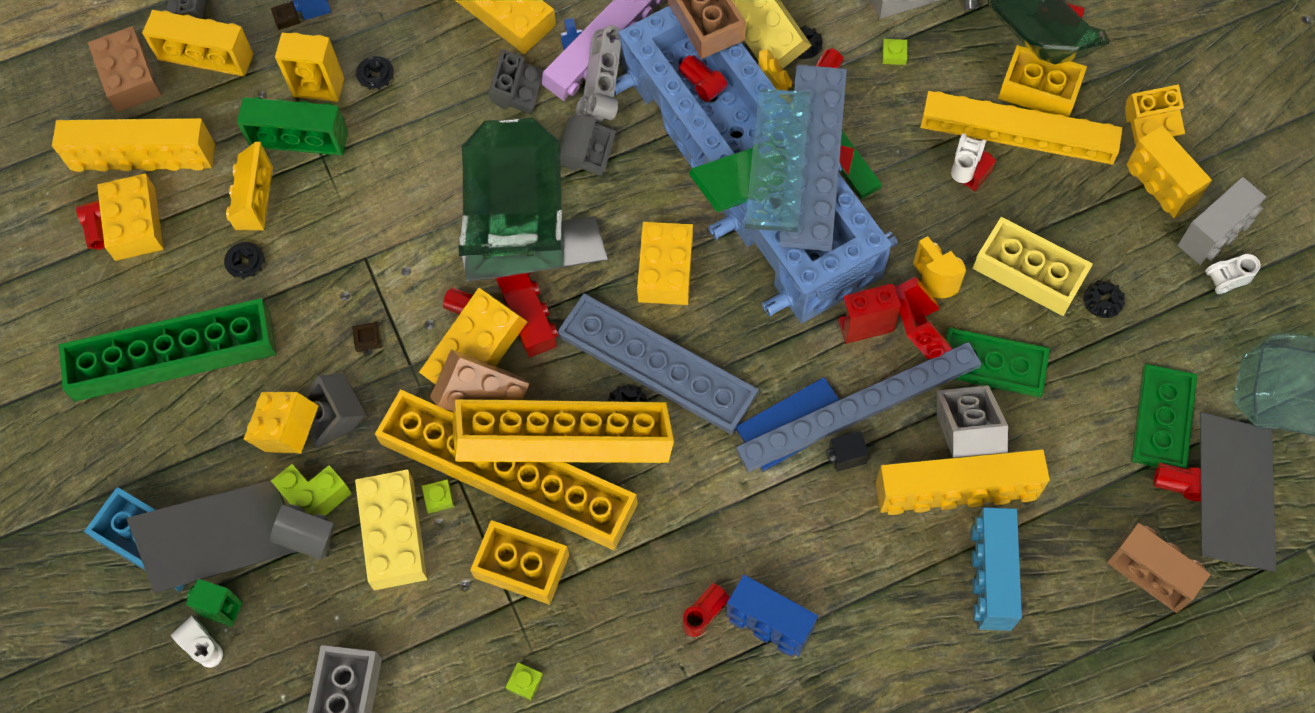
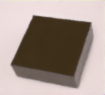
[271,1,300,30]
[352,322,382,352]

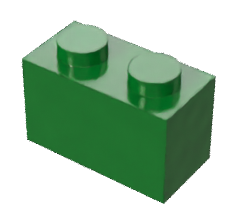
[186,579,243,627]

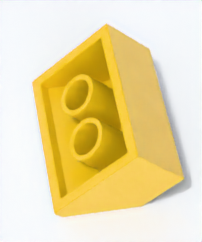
[226,142,273,230]

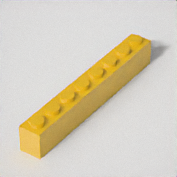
[920,91,1123,165]

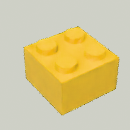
[243,392,318,453]

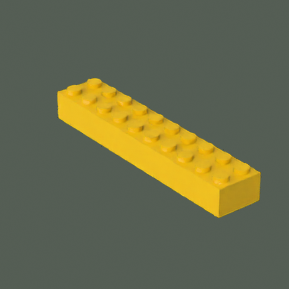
[375,389,638,551]

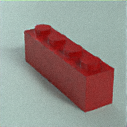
[495,272,559,358]

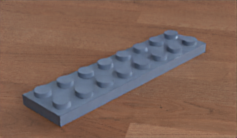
[779,65,847,251]
[557,293,759,435]

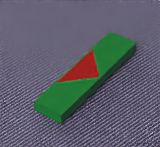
[839,131,882,200]

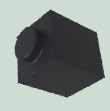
[826,431,869,472]

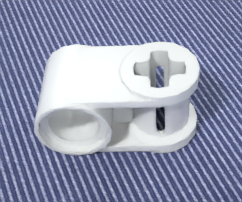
[951,133,987,183]
[1205,254,1261,294]
[171,615,223,668]

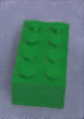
[237,97,348,156]

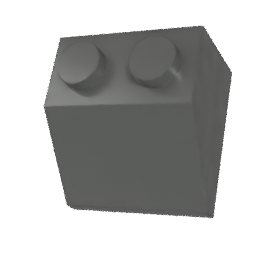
[303,373,366,448]

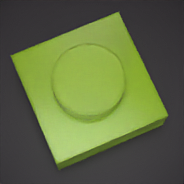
[882,39,907,65]
[422,479,454,513]
[505,662,543,701]

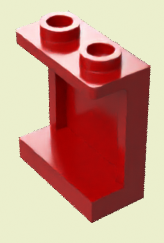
[895,277,951,360]
[838,284,901,344]

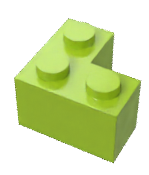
[271,464,352,516]

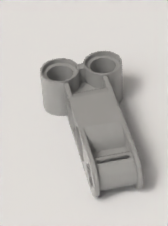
[576,25,621,123]

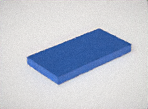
[736,378,839,472]

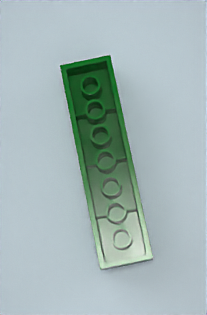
[58,298,277,402]

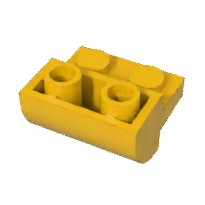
[1125,84,1185,145]
[913,236,966,298]

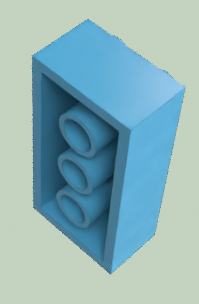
[84,487,186,592]
[970,508,1022,631]

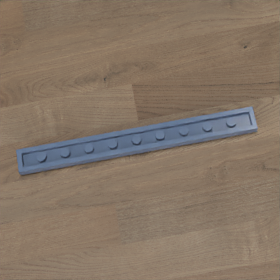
[736,342,982,473]

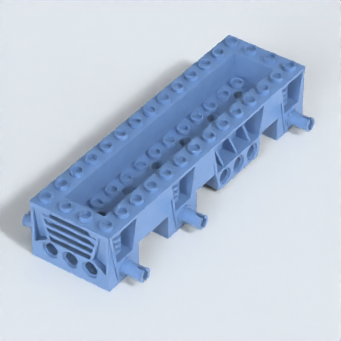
[614,6,898,324]

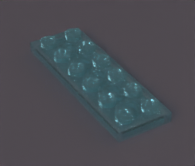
[745,89,811,232]

